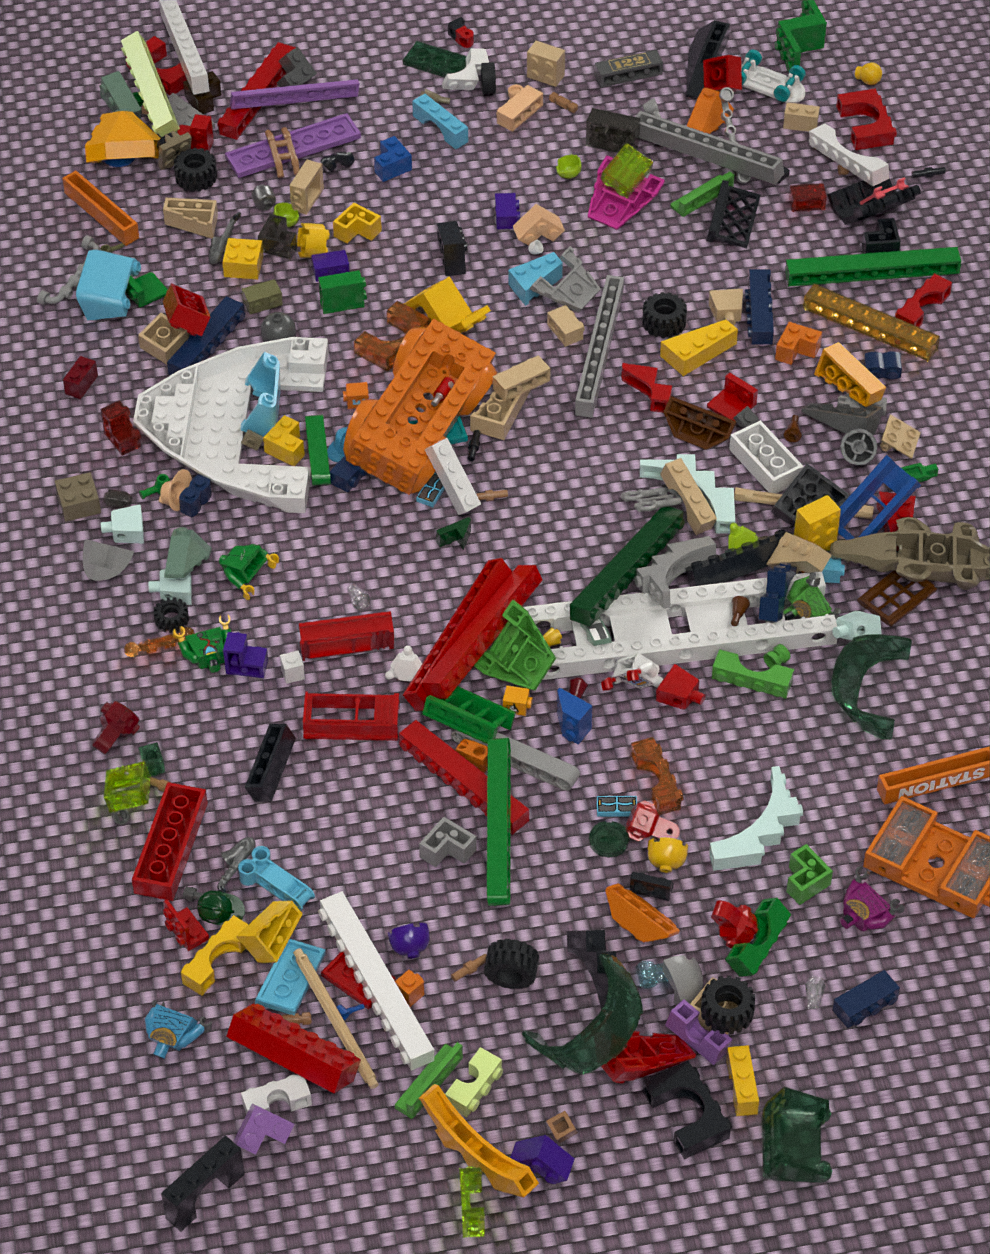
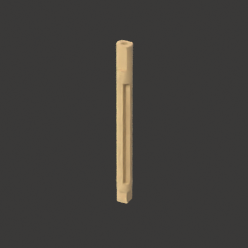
[734,487,874,519]

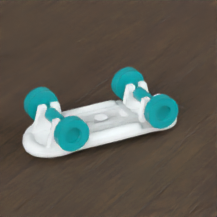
[741,49,806,103]

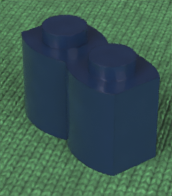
[864,351,902,379]
[179,474,212,517]

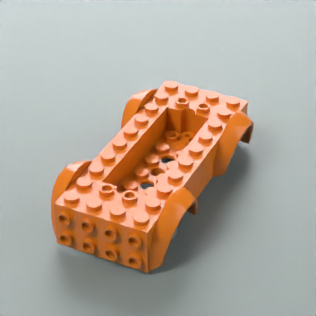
[343,318,498,495]

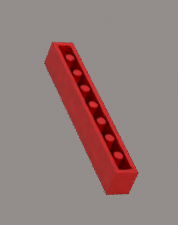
[217,42,296,140]
[399,720,529,835]

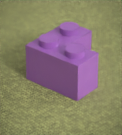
[233,1103,295,1155]

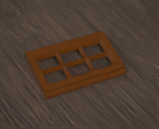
[857,570,937,627]

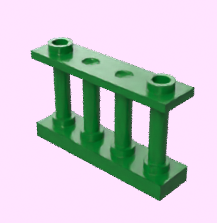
[422,686,516,744]

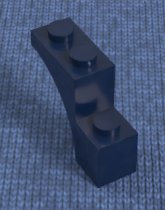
[759,562,797,622]

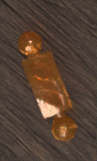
[124,627,195,657]

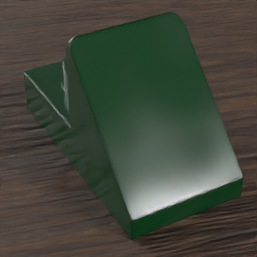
[436,517,471,550]

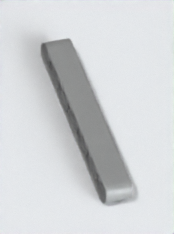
[451,729,580,791]

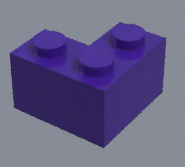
[223,632,268,678]
[510,1135,575,1184]

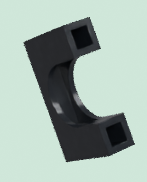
[642,1061,732,1159]
[161,1135,245,1232]

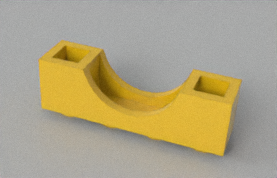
[181,915,248,996]

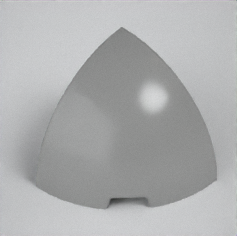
[83,539,134,581]
[662,955,703,1006]

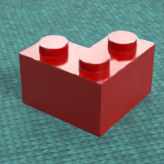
[177,114,214,151]

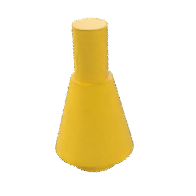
[543,627,562,647]

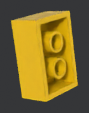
[794,495,841,551]

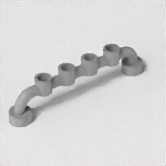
[719,87,751,184]
[37,235,100,306]

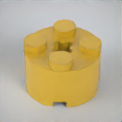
[297,223,330,258]

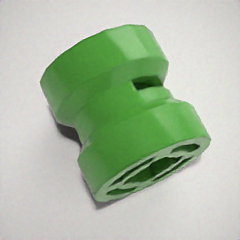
[763,644,791,668]

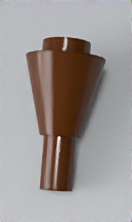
[784,415,802,443]
[731,596,750,626]

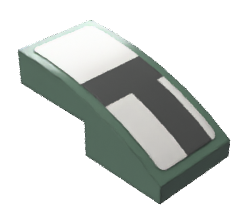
[580,618,612,646]

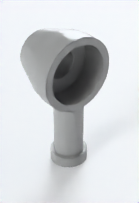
[642,98,661,118]

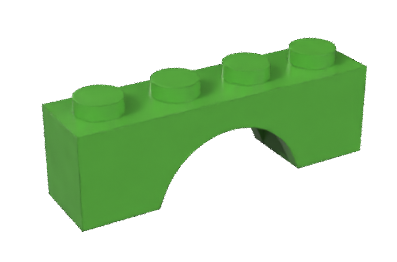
[712,649,794,698]

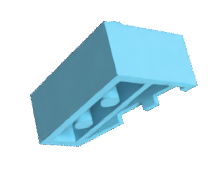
[508,252,563,306]

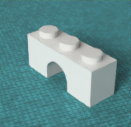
[241,1074,312,1114]

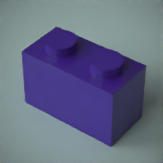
[495,193,520,230]
[311,250,350,282]

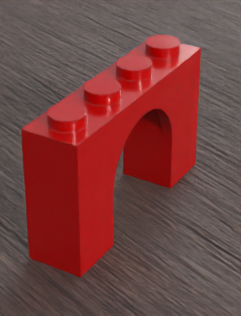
[126,36,187,95]
[836,88,897,150]

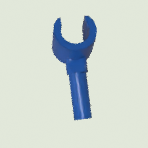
[337,1004,365,1021]

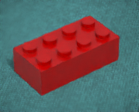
[162,283,211,336]

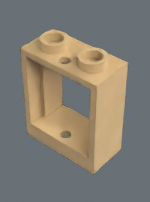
[289,160,324,215]

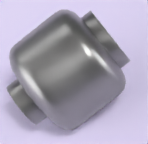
[251,184,276,210]

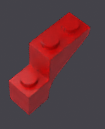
[621,363,672,413]

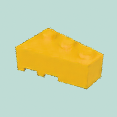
[236,901,303,963]

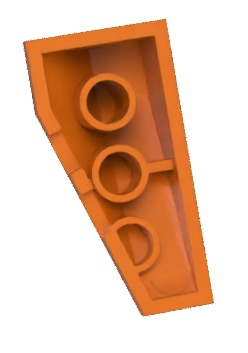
[687,88,734,134]

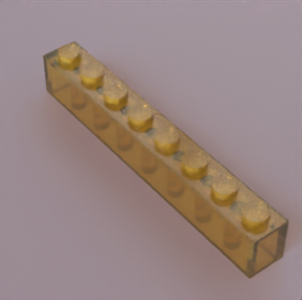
[803,284,940,362]

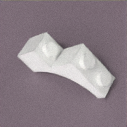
[442,48,489,91]

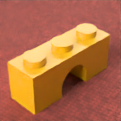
[726,1045,759,1116]

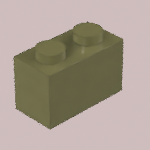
[242,279,283,315]

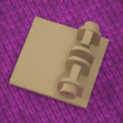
[880,414,921,459]

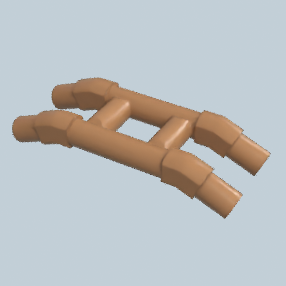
[265,127,300,178]

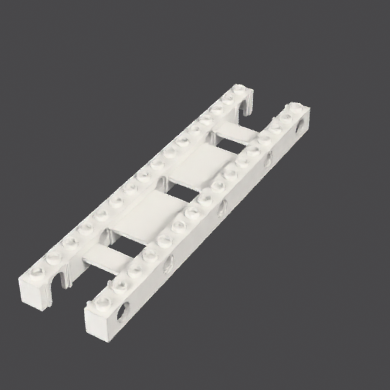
[524,572,837,680]

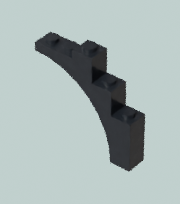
[566,930,628,1038]

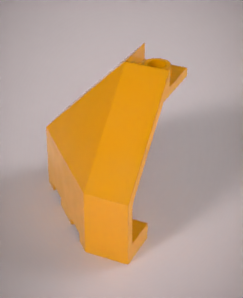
[85,111,161,163]

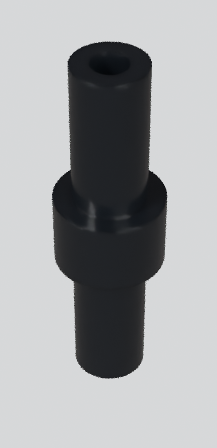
[911,167,946,178]
[467,430,481,461]

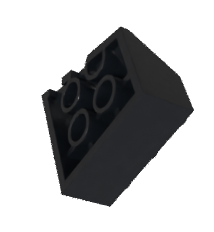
[771,464,850,526]

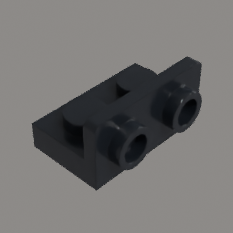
[630,872,674,901]

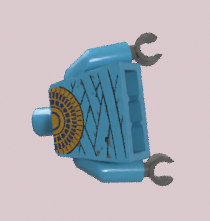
[145,1000,212,1059]

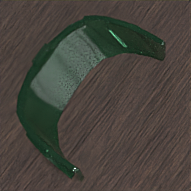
[832,634,912,740]
[521,953,643,1074]

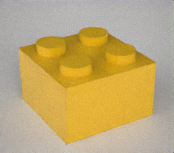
[223,238,264,280]

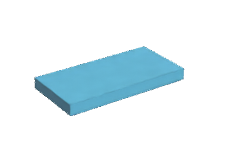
[255,939,326,1016]

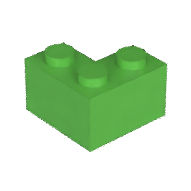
[786,844,833,905]

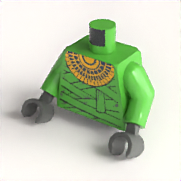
[783,572,843,620]

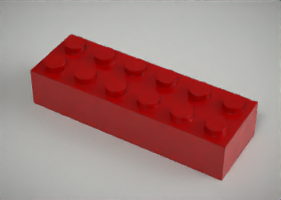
[132,782,208,901]
[226,1003,361,1094]

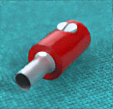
[431,377,455,406]

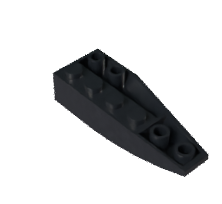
[686,20,730,99]

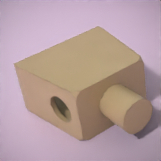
[709,289,743,325]

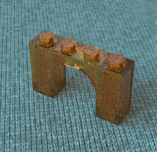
[354,301,431,372]

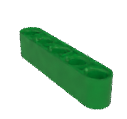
[305,414,331,486]

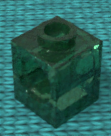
[138,742,165,777]

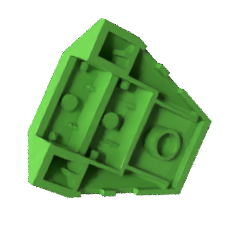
[474,600,556,691]

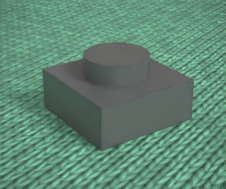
[733,406,759,429]

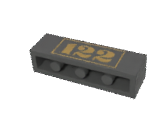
[594,50,663,88]

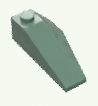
[164,527,212,578]

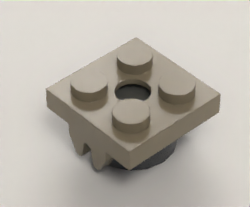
[156,131,192,170]

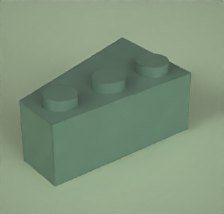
[99,71,142,119]

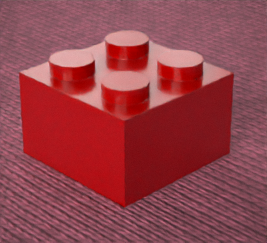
[703,55,742,92]

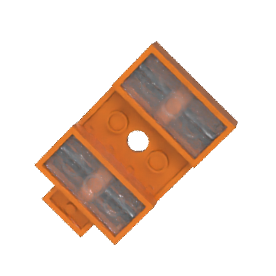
[863,796,990,919]

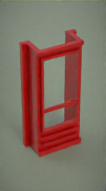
[299,611,394,661]
[303,691,400,741]

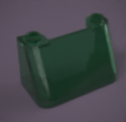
[762,1087,832,1183]

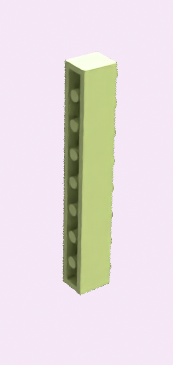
[121,31,180,137]

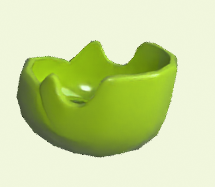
[556,154,582,179]
[273,202,299,228]

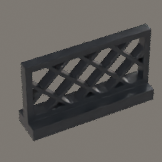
[706,180,761,248]

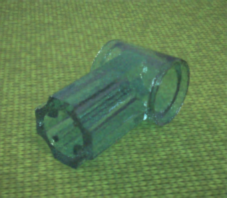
[636,961,669,989]

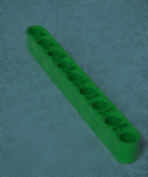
[487,738,511,906]

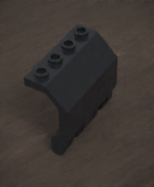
[827,178,921,225]

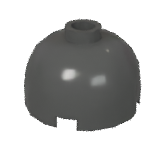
[261,312,296,342]
[840,429,878,466]

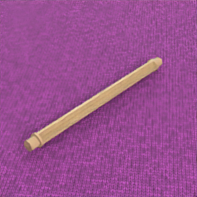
[293,948,379,1089]

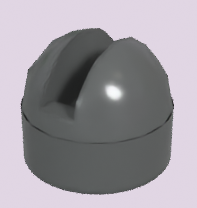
[112,808,130,825]

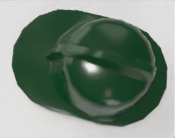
[197,890,245,926]

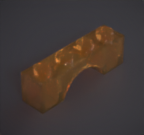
[630,737,684,815]

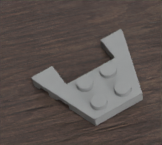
[530,246,600,313]

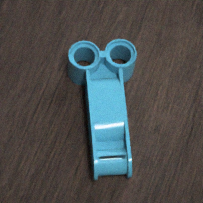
[238,846,315,911]

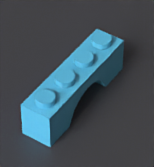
[412,94,468,149]

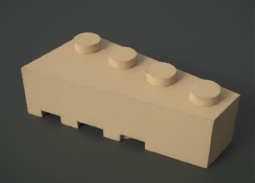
[470,391,530,440]

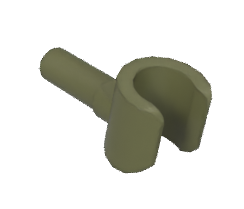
[100,243,124,253]

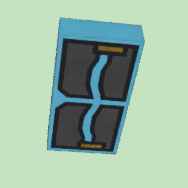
[416,473,445,507]
[597,796,637,817]

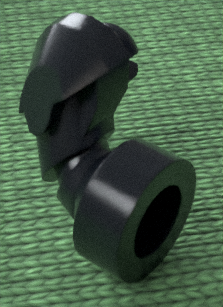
[320,152,355,172]

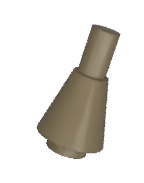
[420,88,450,104]

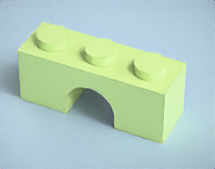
[445,1047,503,1118]

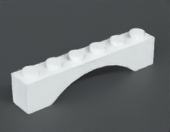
[809,124,889,186]

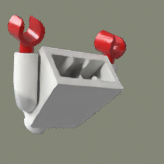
[601,653,663,691]

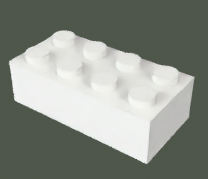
[729,420,803,494]

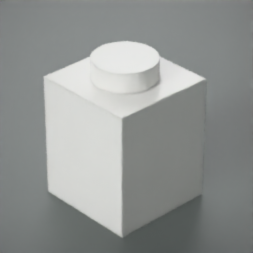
[280,650,305,684]

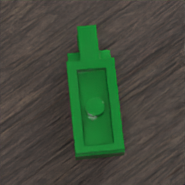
[901,463,939,482]

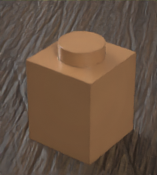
[546,1111,578,1144]

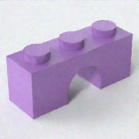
[665,999,733,1065]

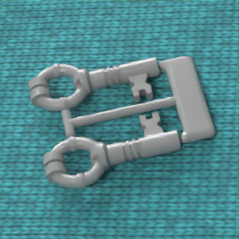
[620,487,683,512]

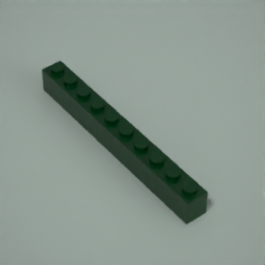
[570,506,685,627]

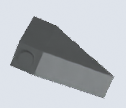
[802,403,883,435]

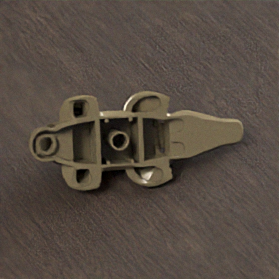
[830,517,990,590]

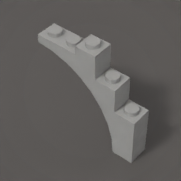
[634,536,716,609]

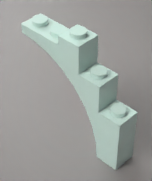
[640,454,735,534]
[709,766,803,871]

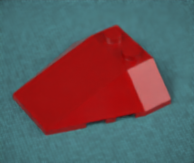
[593,1029,696,1083]

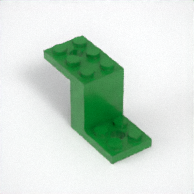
[775,0,827,71]

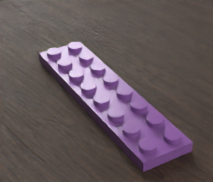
[225,113,361,178]

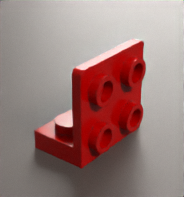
[707,372,758,421]
[163,899,209,951]

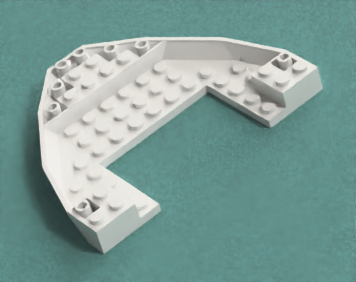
[133,337,329,513]

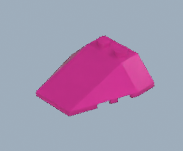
[588,155,665,230]

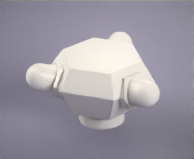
[385,645,422,682]

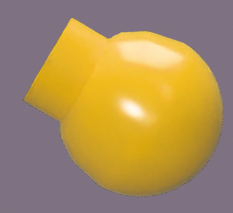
[855,62,882,85]

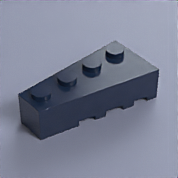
[744,269,774,345]

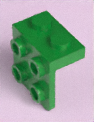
[126,272,168,308]

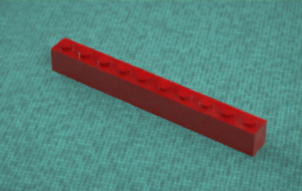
[403,558,512,711]
[422,565,543,699]

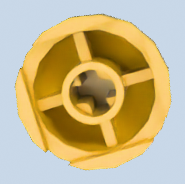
[647,838,688,873]

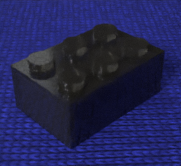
[586,108,640,156]

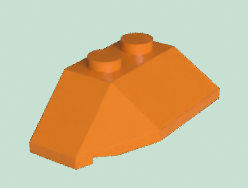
[605,883,680,943]

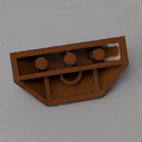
[663,396,737,450]

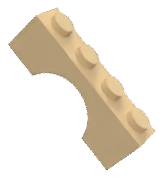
[660,458,717,535]

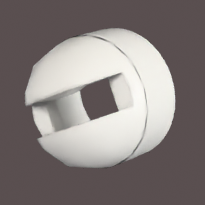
[528,240,543,255]

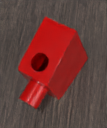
[656,664,706,710]

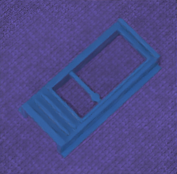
[838,455,921,540]

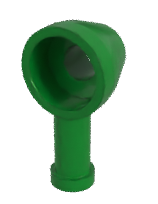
[139,474,171,499]

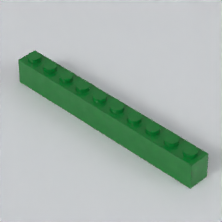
[785,247,962,287]

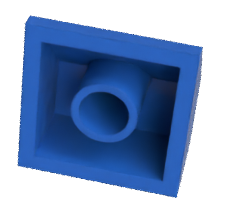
[557,688,592,745]

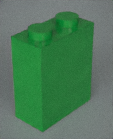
[318,270,367,314]

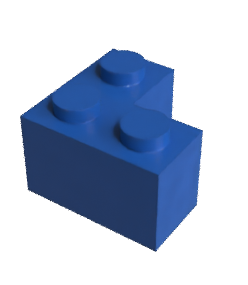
[374,136,412,182]

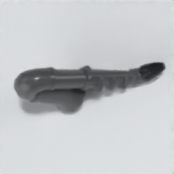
[209,212,241,265]
[217,837,256,893]

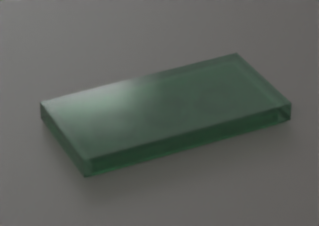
[402,41,466,78]

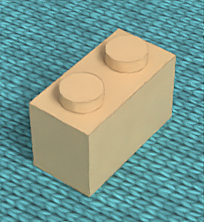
[783,103,820,132]
[547,305,585,347]

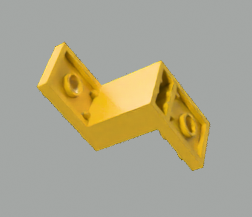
[402,276,491,333]

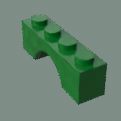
[725,897,792,977]

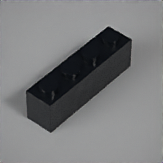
[245,724,296,802]

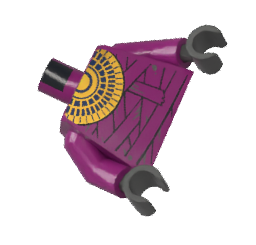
[840,866,905,932]

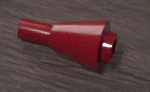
[569,678,588,699]

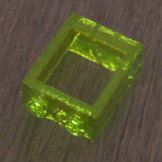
[104,761,151,813]

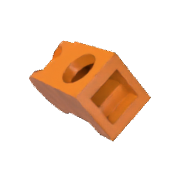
[455,739,488,773]

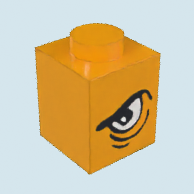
[503,685,533,716]

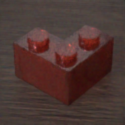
[100,400,142,456]

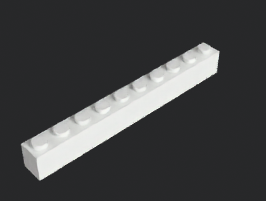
[159,0,209,95]
[318,891,434,1071]

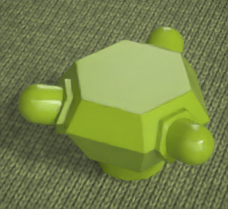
[728,523,760,549]

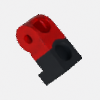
[448,17,474,48]

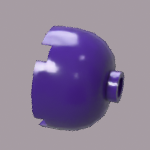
[387,923,430,959]

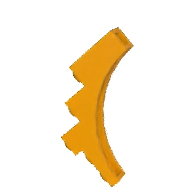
[419,1084,539,1198]

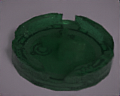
[589,821,629,858]

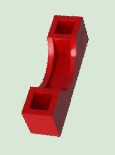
[895,273,952,334]

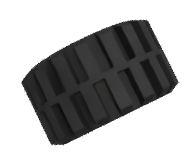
[174,148,217,192]
[642,292,687,338]
[484,939,539,989]
[701,975,755,1035]

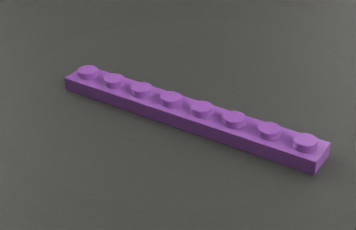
[230,79,360,109]

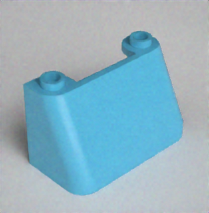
[76,249,141,320]
[240,352,281,437]

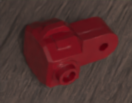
[91,701,140,755]

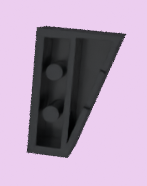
[437,221,468,276]

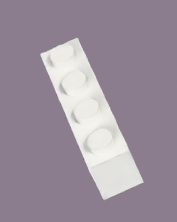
[424,438,481,515]

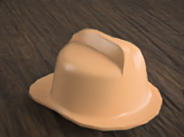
[159,469,192,511]

